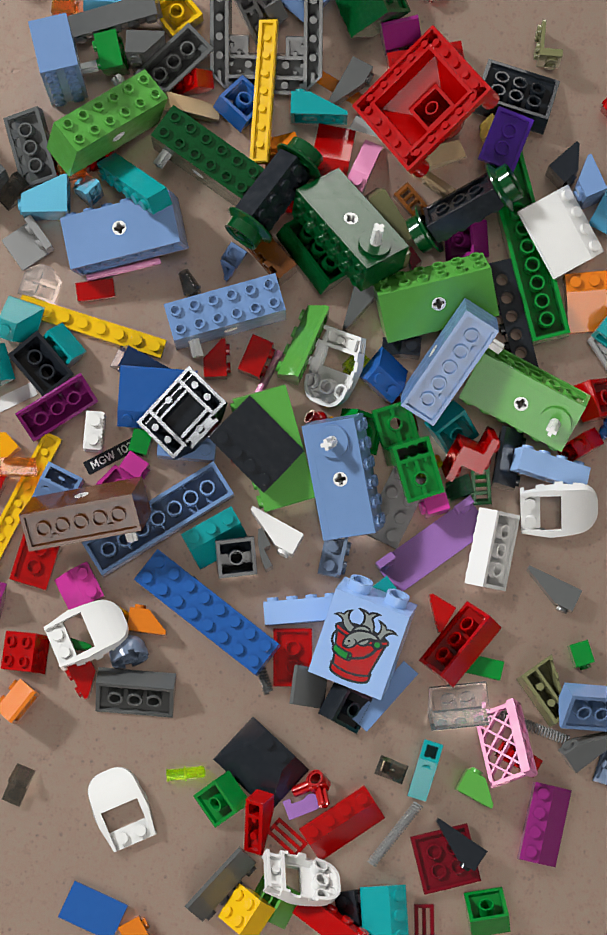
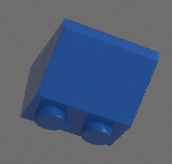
[213,75,254,132]
[359,347,408,404]

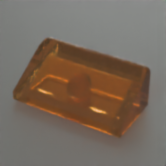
[0,457,37,477]

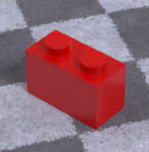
[238,334,276,380]

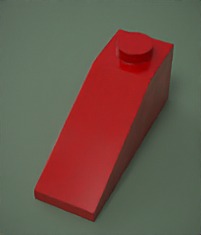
[244,789,274,856]

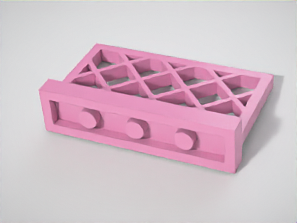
[474,698,538,788]

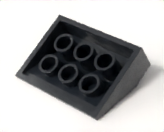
[473,59,560,135]
[208,395,304,493]

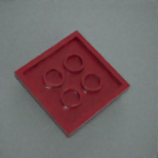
[410,823,481,895]

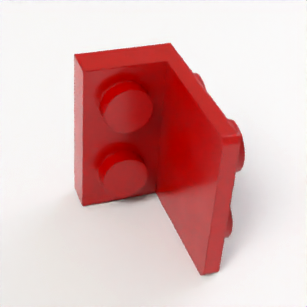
[1,631,50,675]

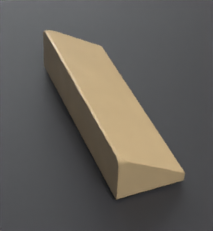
[164,91,219,123]
[422,172,457,197]

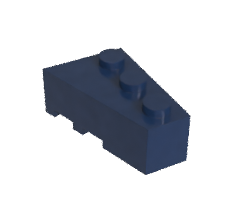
[110,345,171,373]

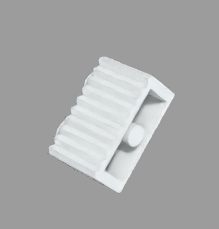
[83,411,107,453]

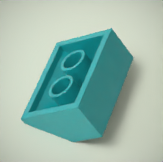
[181,506,248,570]
[360,884,409,935]

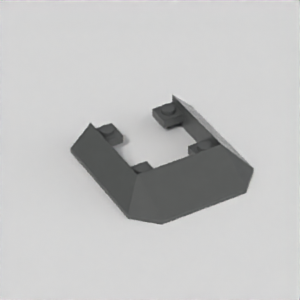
[210,0,323,95]

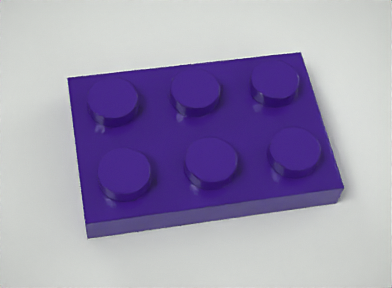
[478,106,534,172]

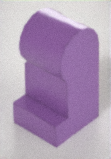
[283,794,319,820]

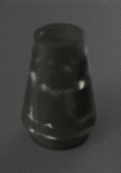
[178,269,201,297]

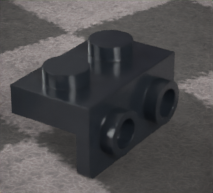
[335,888,362,927]

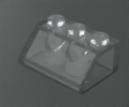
[427,681,490,731]

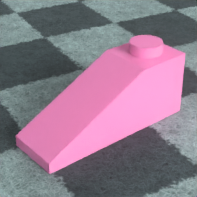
[348,139,383,194]

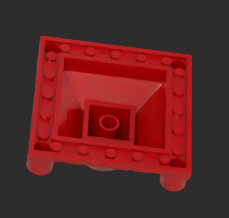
[352,25,499,178]

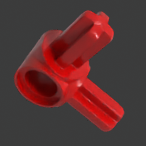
[292,770,331,808]

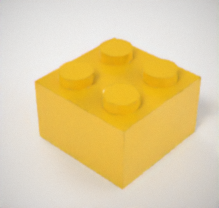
[157,0,204,38]
[218,883,276,935]

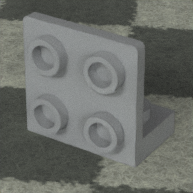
[2,215,54,271]

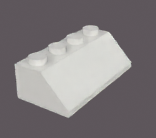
[465,507,520,591]

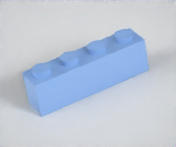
[510,445,591,485]
[263,593,334,626]

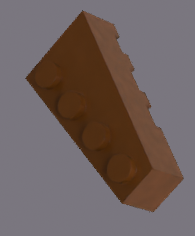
[246,232,297,287]

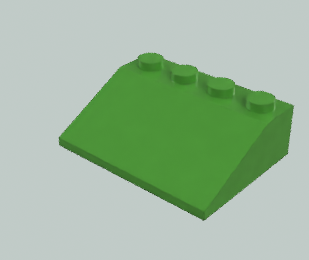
[275,305,329,386]

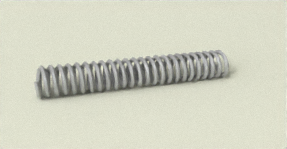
[497,710,570,744]
[368,801,423,867]

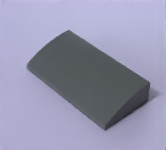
[3,106,61,189]

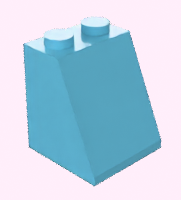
[18,174,71,221]

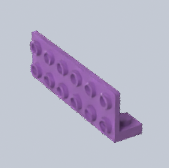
[375,496,479,591]

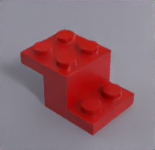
[441,426,500,482]

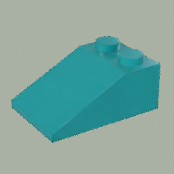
[291,89,348,125]

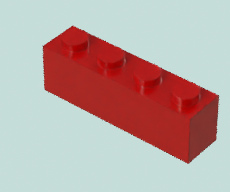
[292,904,369,935]

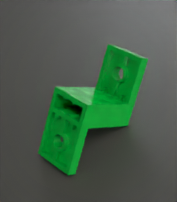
[371,402,445,503]

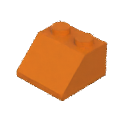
[0,679,40,724]

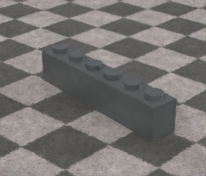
[67,0,163,44]

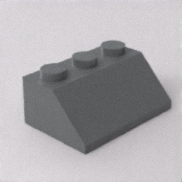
[125,30,166,71]

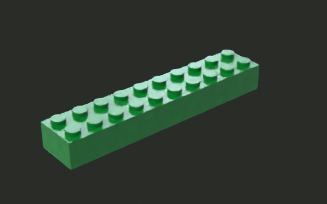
[484,152,571,345]

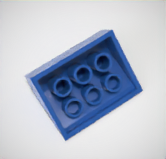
[117,365,198,428]

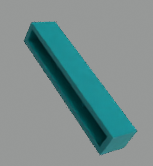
[96,152,173,215]

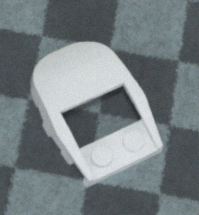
[304,325,367,407]
[520,481,598,538]
[44,600,129,671]
[88,767,157,852]
[262,849,341,906]

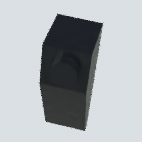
[435,818,488,872]

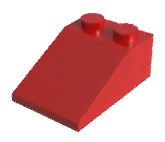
[310,123,356,179]

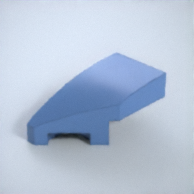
[220,242,248,281]

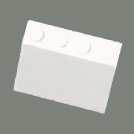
[517,185,604,279]

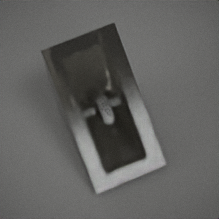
[374,755,409,784]

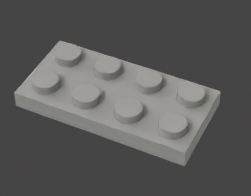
[365,466,426,549]

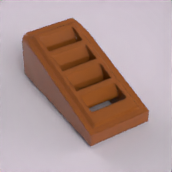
[393,182,428,217]

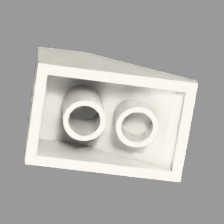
[251,506,304,558]

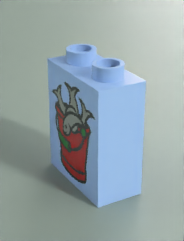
[308,574,417,700]

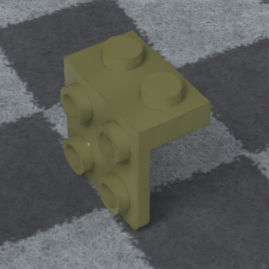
[533,19,563,70]

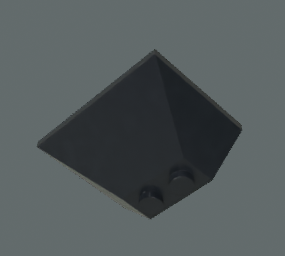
[137,366,228,460]
[213,717,309,808]

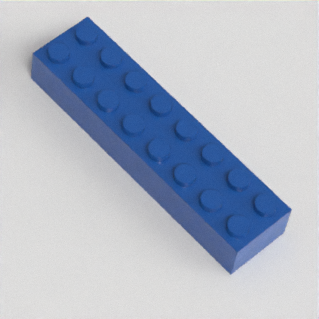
[134,549,281,676]

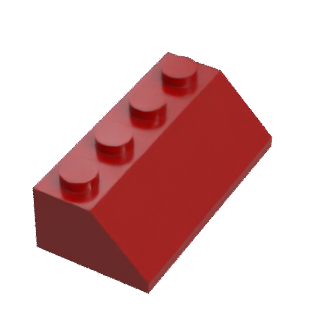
[419,601,502,688]
[299,785,385,860]

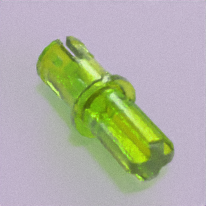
[166,766,206,782]

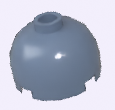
[109,634,149,669]

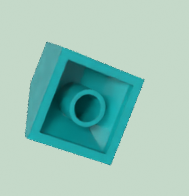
[0,295,45,342]

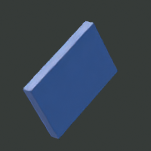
[58,881,128,935]

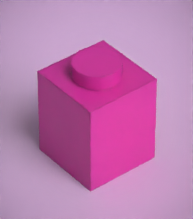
[119,451,150,479]

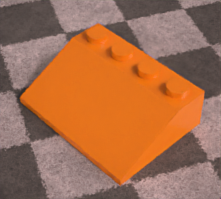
[562,270,607,334]

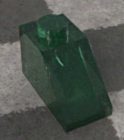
[444,474,474,503]

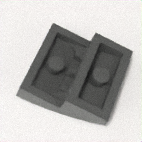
[258,528,273,572]
[289,665,328,709]

